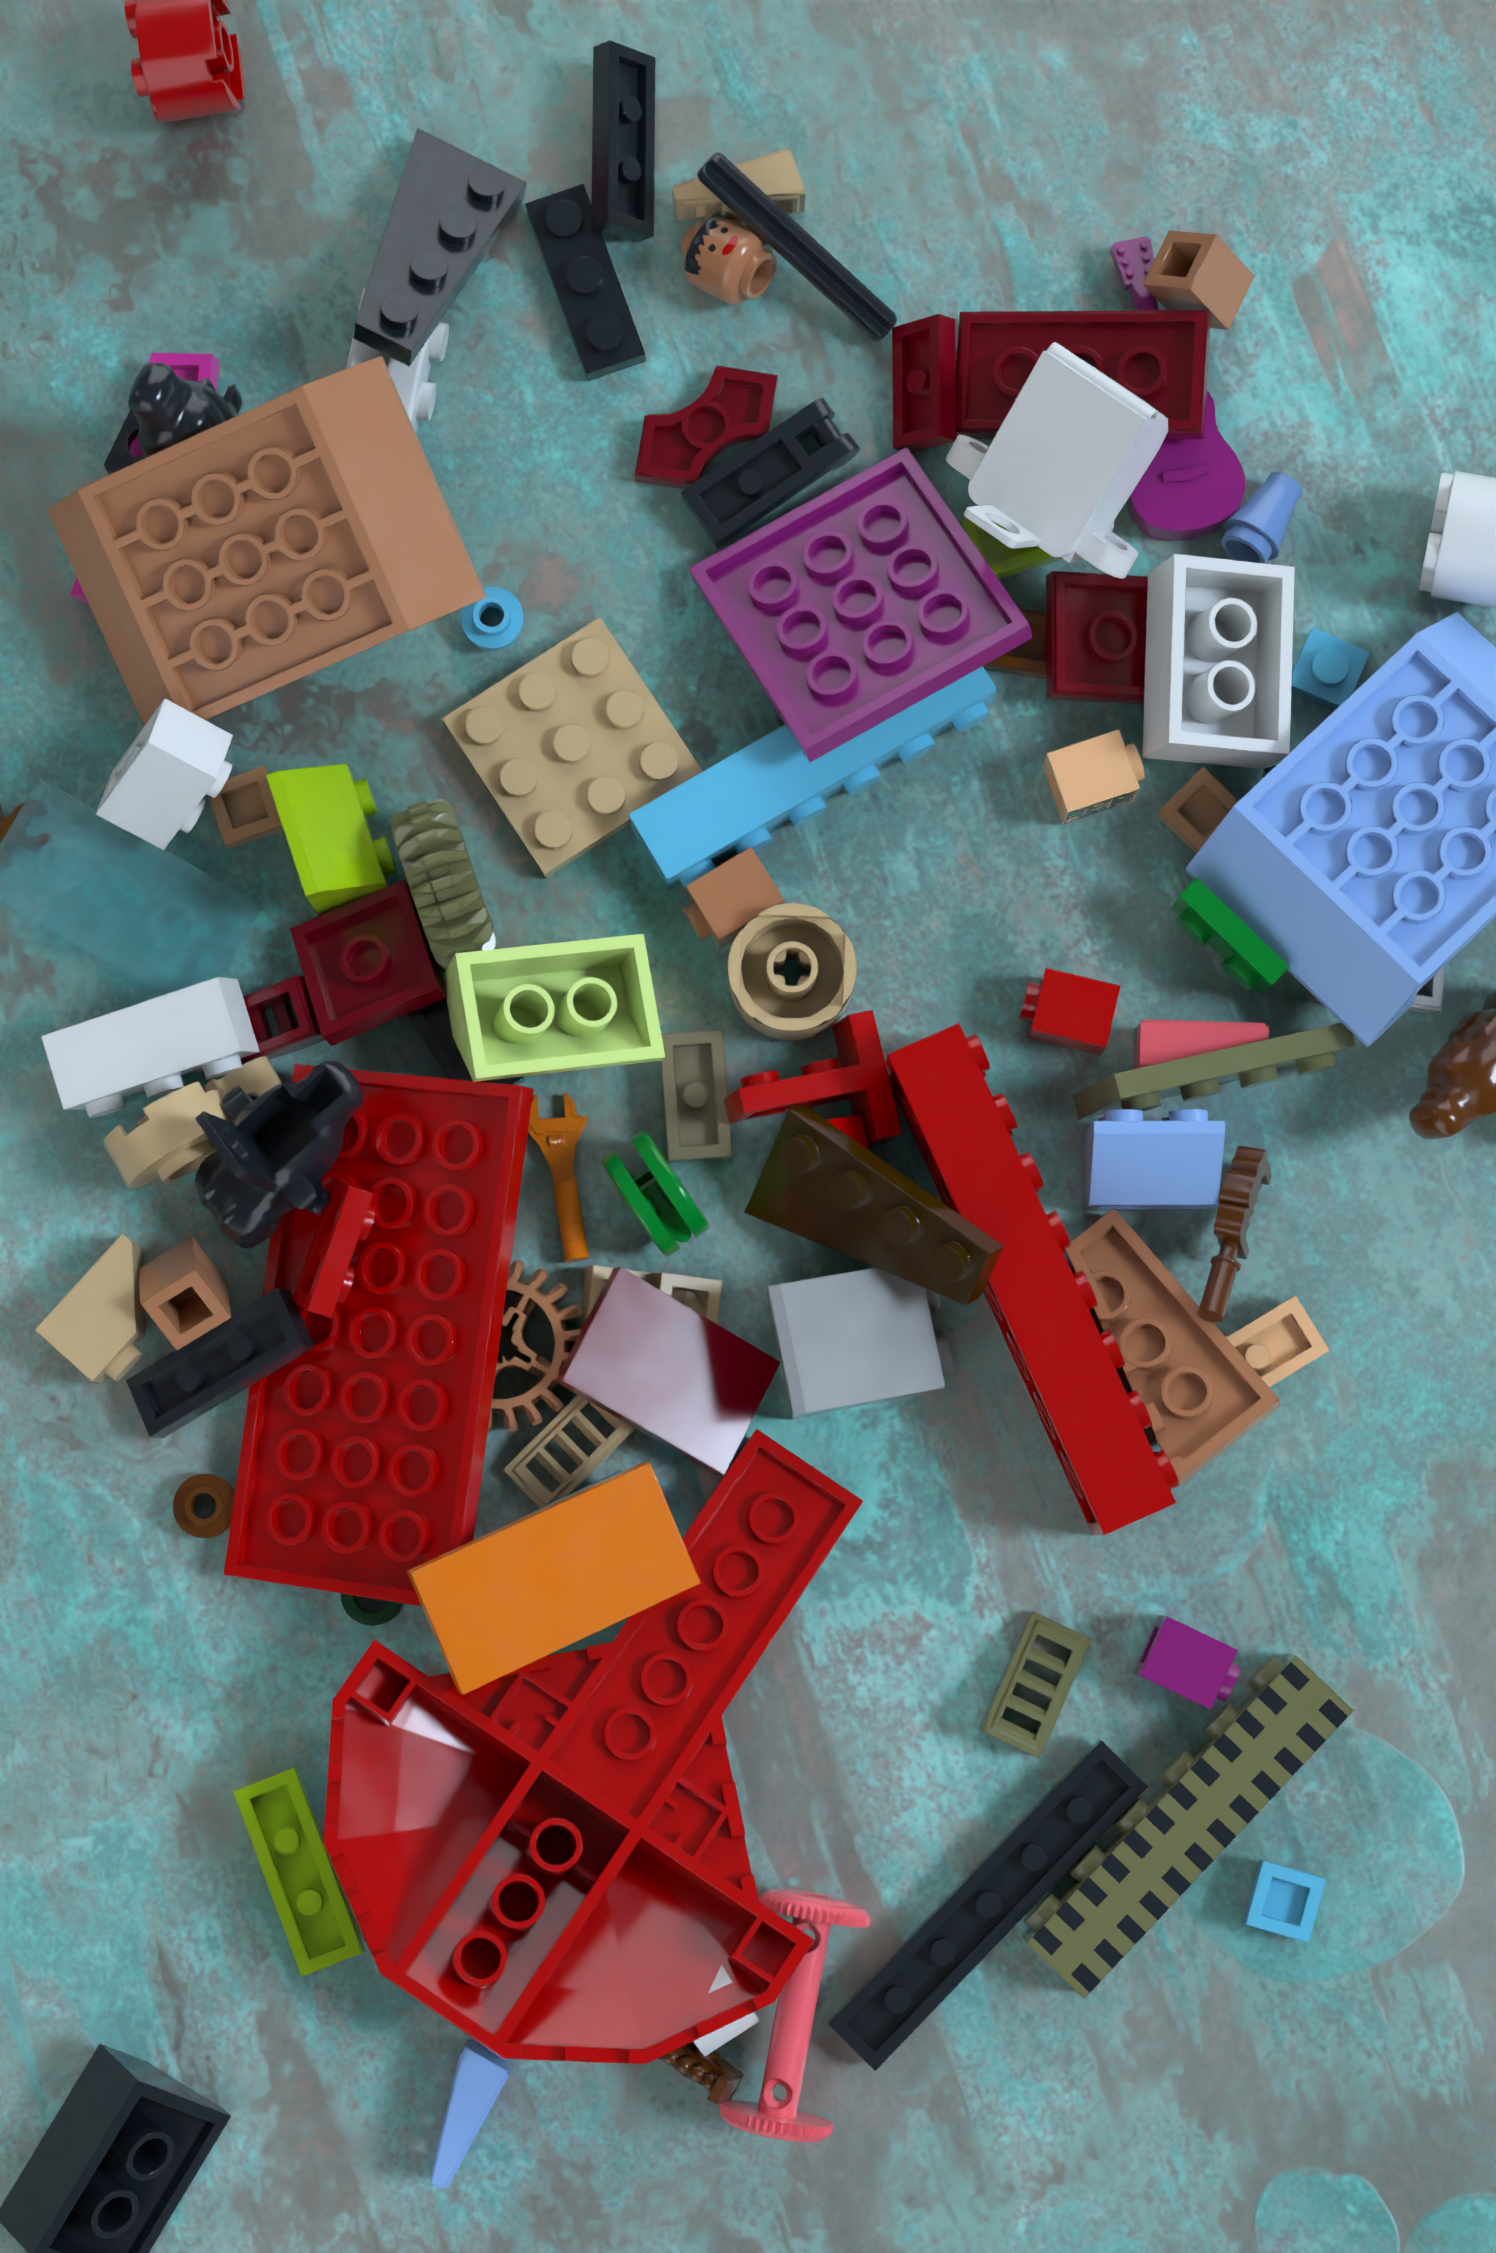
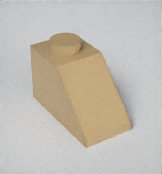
[35,1233,146,1384]

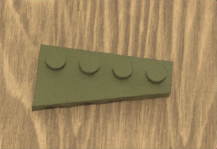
[1073,1023,1356,1120]

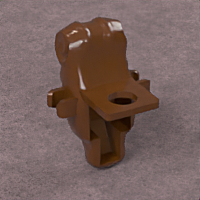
[1409,990,1496,1140]

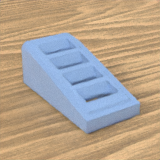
[431,2039,513,2190]

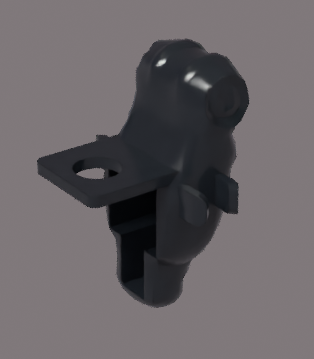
[104,363,242,475]
[194,1061,364,1249]

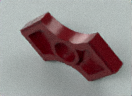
[634,365,778,490]

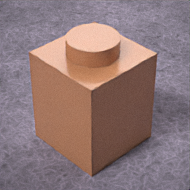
[1143,230,1255,330]
[682,847,785,950]
[139,1236,231,1350]

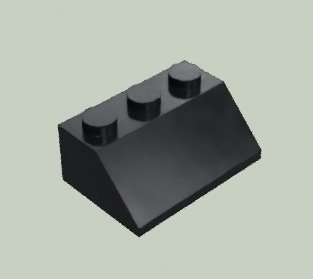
[0,2044,231,2253]

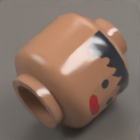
[681,211,777,305]

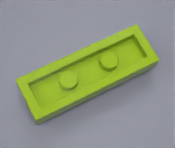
[233,1766,365,1977]

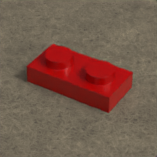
[292,1177,375,1318]

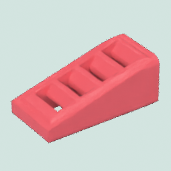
[1133,1019,1269,1069]

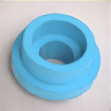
[461,587,524,651]

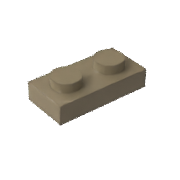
[661,1029,733,1163]

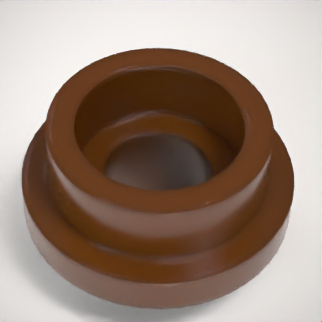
[173,1474,235,1538]

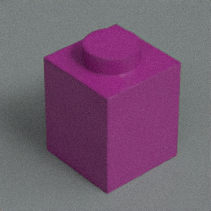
[1133,1615,1241,1709]

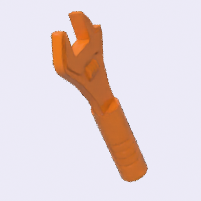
[528,1093,589,1263]

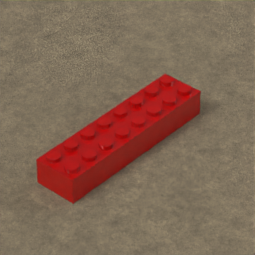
[885,1023,1179,1536]

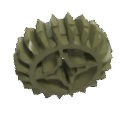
[391,798,498,971]

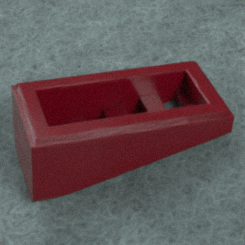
[202,975,325,1079]

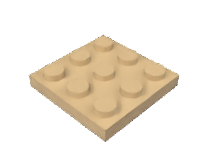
[442,617,703,878]

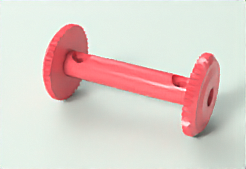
[718,1889,871,2142]

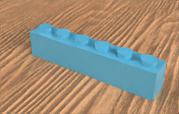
[629,666,997,890]

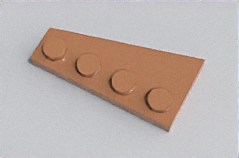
[1065,1208,1280,1487]

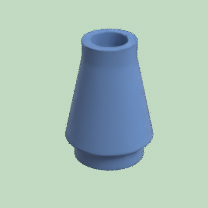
[1221,472,1302,564]

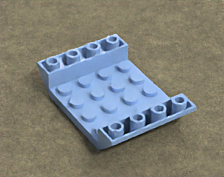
[1185,612,1496,1048]

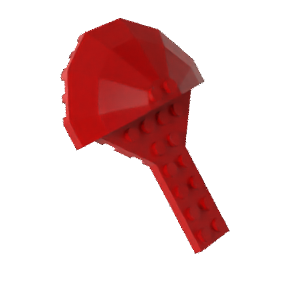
[323,1429,863,2065]

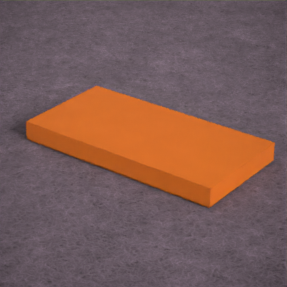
[407,1462,700,1695]

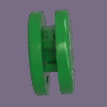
[601,1131,709,1256]

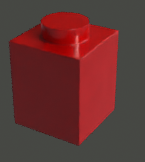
[1019,968,1121,1056]

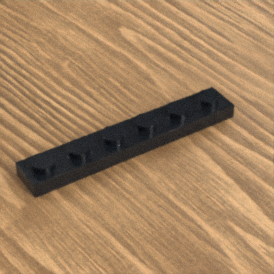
[828,1739,1148,2071]

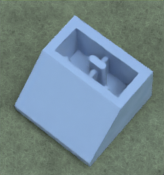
[1083,1109,1225,1211]

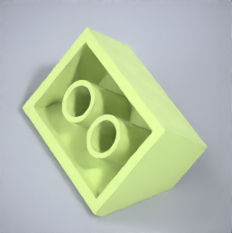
[443,934,665,1082]

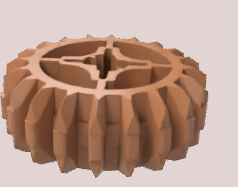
[488,1260,582,1433]

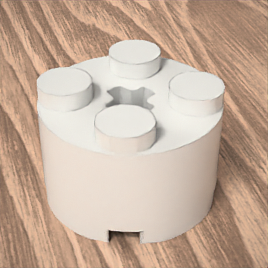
[1419,471,1496,608]

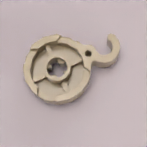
[103,1056,282,1189]

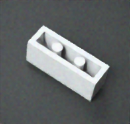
[41,977,260,1118]

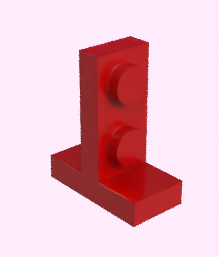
[724,1010,902,1147]

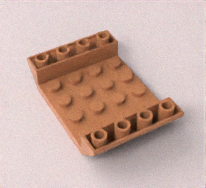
[47,356,487,726]

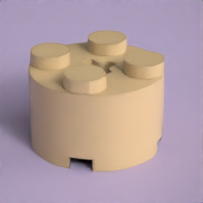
[728,903,857,1041]

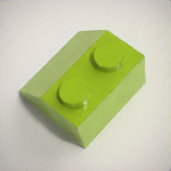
[266,763,397,916]

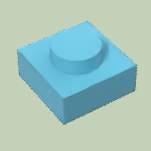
[1291,627,1370,711]
[1243,1859,1326,1943]

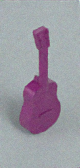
[1110,236,1245,541]

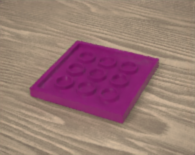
[689,447,1033,762]

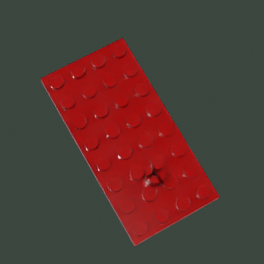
[223,1064,534,1606]

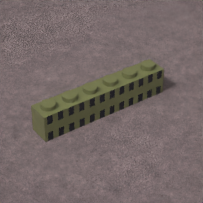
[1022,1654,1354,1999]

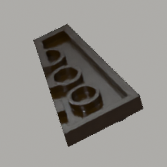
[744,1104,1004,1305]

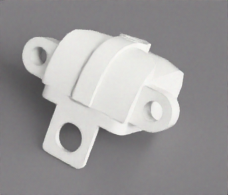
[946,342,1168,578]

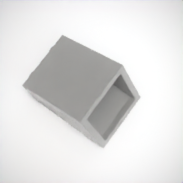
[767,1268,954,1420]

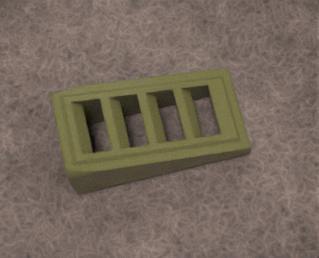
[978,1611,1091,1759]

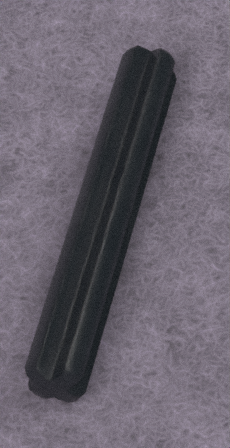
[697,152,897,342]

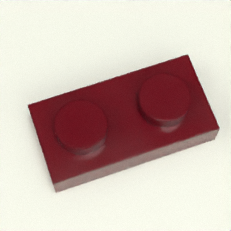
[892,314,956,453]

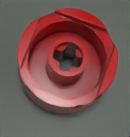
[124,0,244,123]

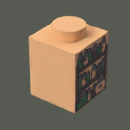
[1042,729,1145,824]

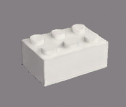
[1142,554,1295,769]

